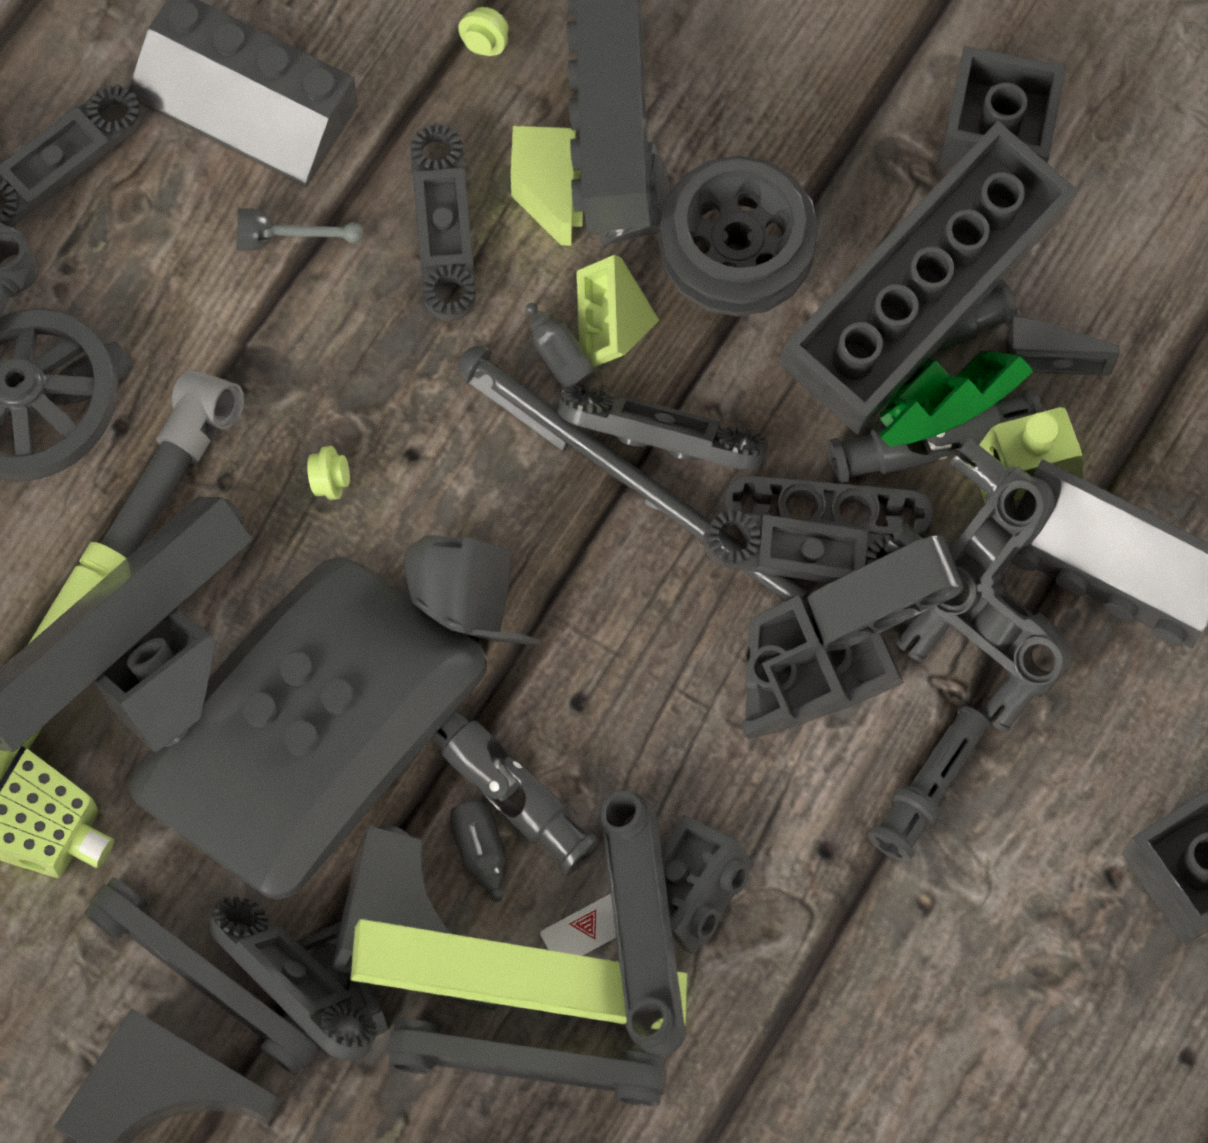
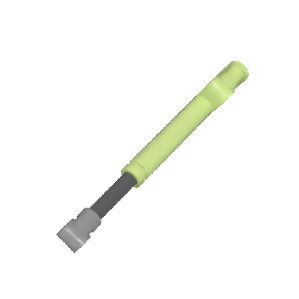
[0,370,244,781]

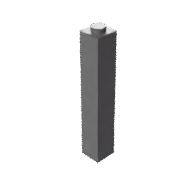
[0,497,252,752]

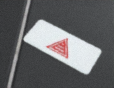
[540,894,616,956]

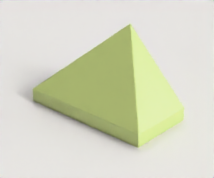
[577,255,659,368]

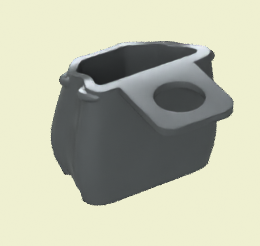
[404,535,541,646]

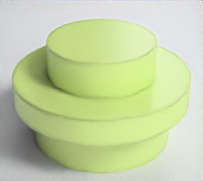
[458,7,509,56]
[307,446,350,500]

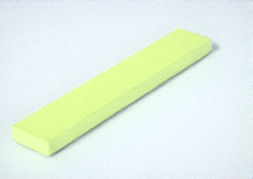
[351,919,687,1029]

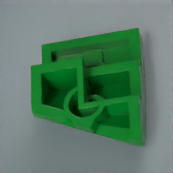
[879,350,1034,447]

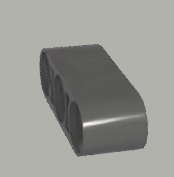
[807,535,964,651]

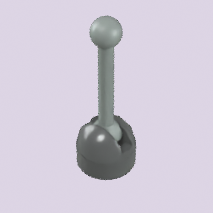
[237,208,363,250]

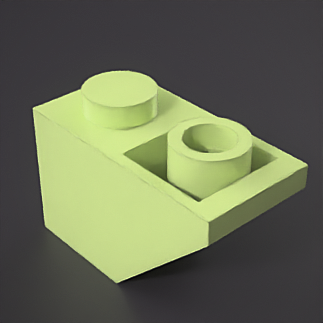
[511,126,583,246]

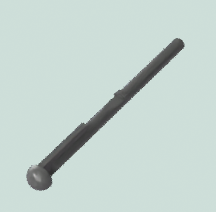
[459,346,808,601]

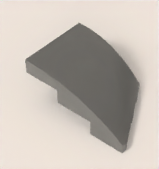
[742,595,904,739]

